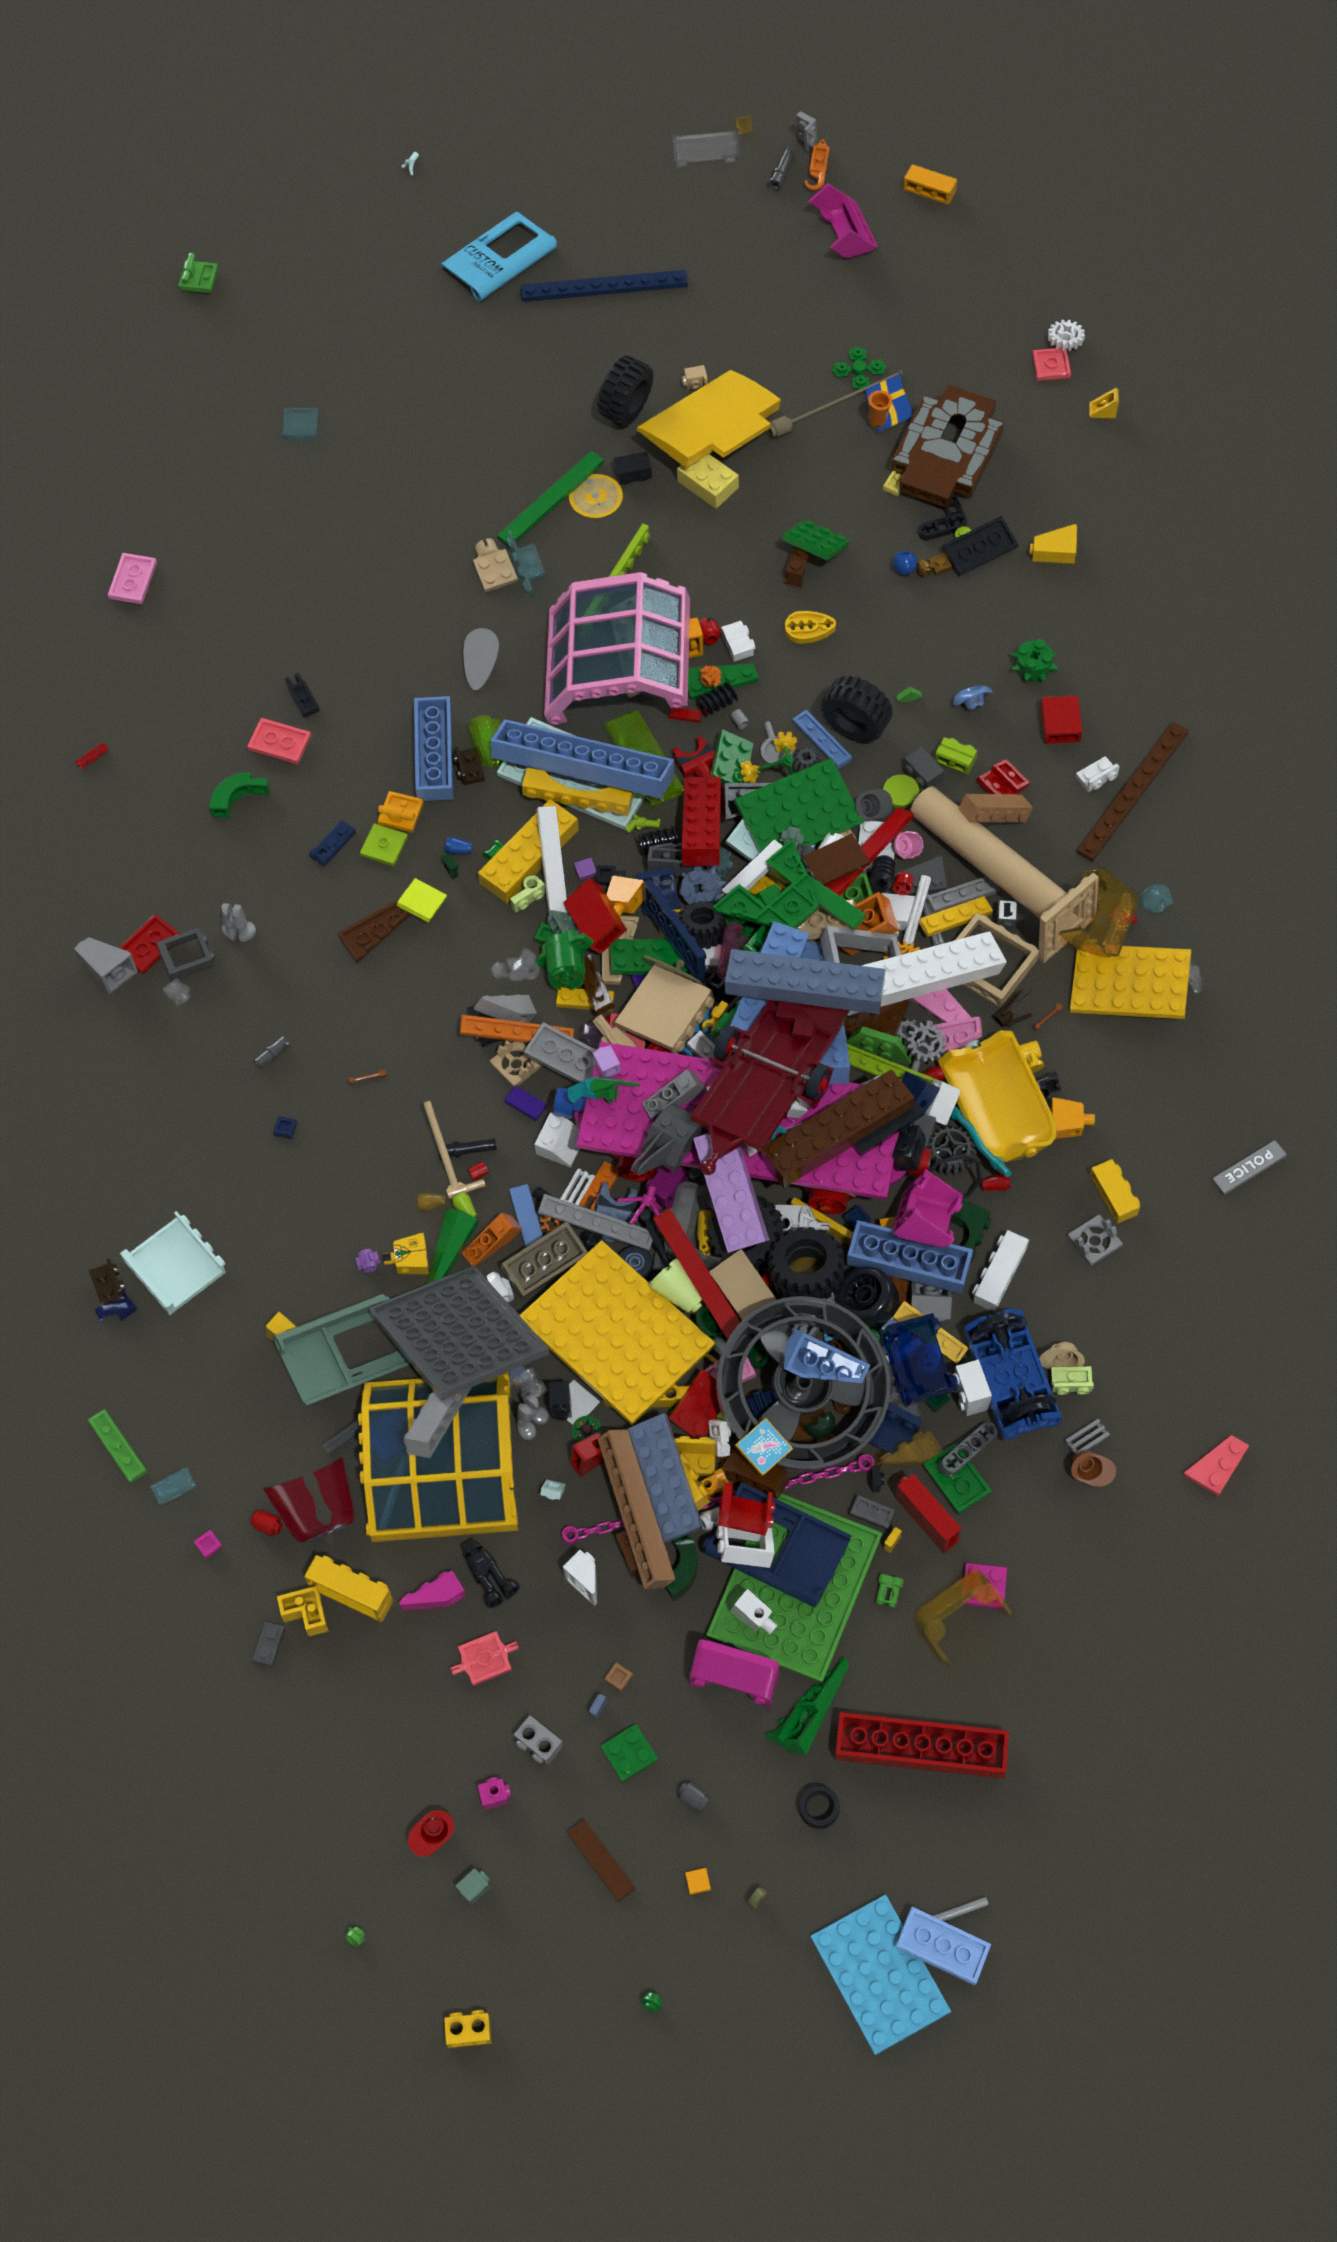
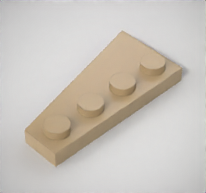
[601,916,639,985]

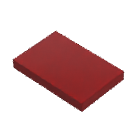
[120,914,180,975]

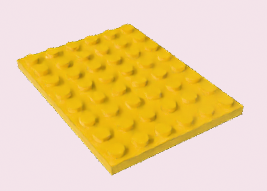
[519,1240,716,1425]

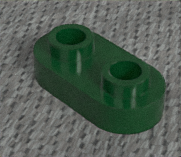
[749,1339,771,1369]

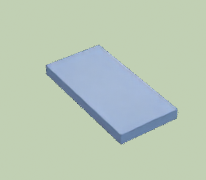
[895,1907,991,1986]

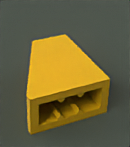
[1029,524,1077,564]

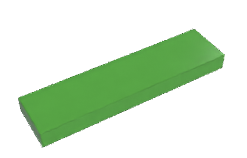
[88,1409,147,1484]

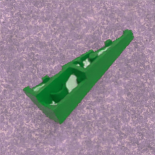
[427,1209,479,1284]
[765,1658,850,1755]

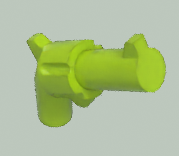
[625,814,660,834]

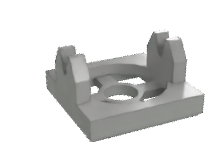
[1067,1214,1123,1266]

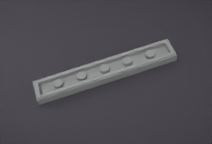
[538,1194,653,1251]

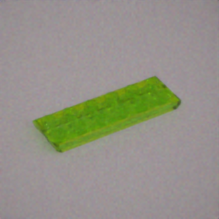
[604,709,684,807]

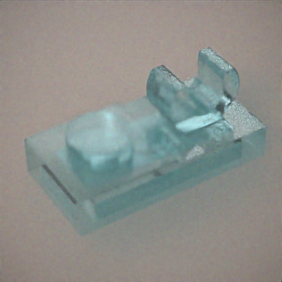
[150,1467,196,1505]

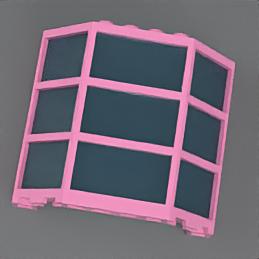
[544,572,690,725]

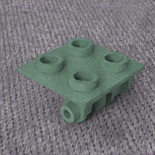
[547,910,581,935]

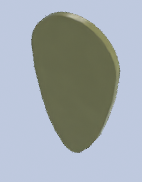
[643,955,704,986]

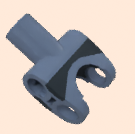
[594,1182,637,1243]

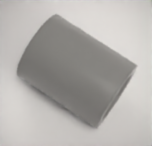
[731,709,750,729]

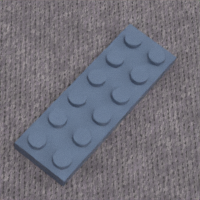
[628,1413,703,1543]

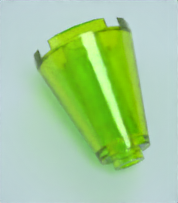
[466,715,502,767]

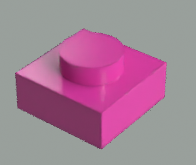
[193,1530,223,1559]

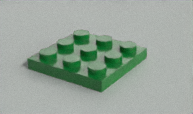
[782,520,850,561]

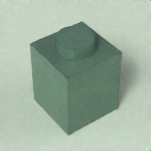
[455,1868,490,1906]

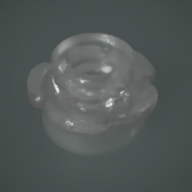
[492,961,507,980]

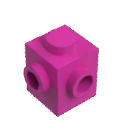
[478,1777,511,1810]

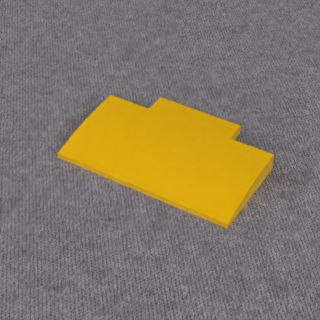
[637,370,781,468]

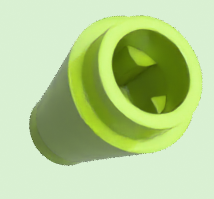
[452,1192,477,1218]

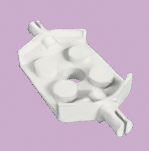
[775,1205,830,1233]

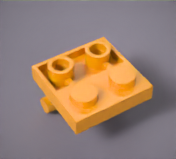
[377,791,424,833]

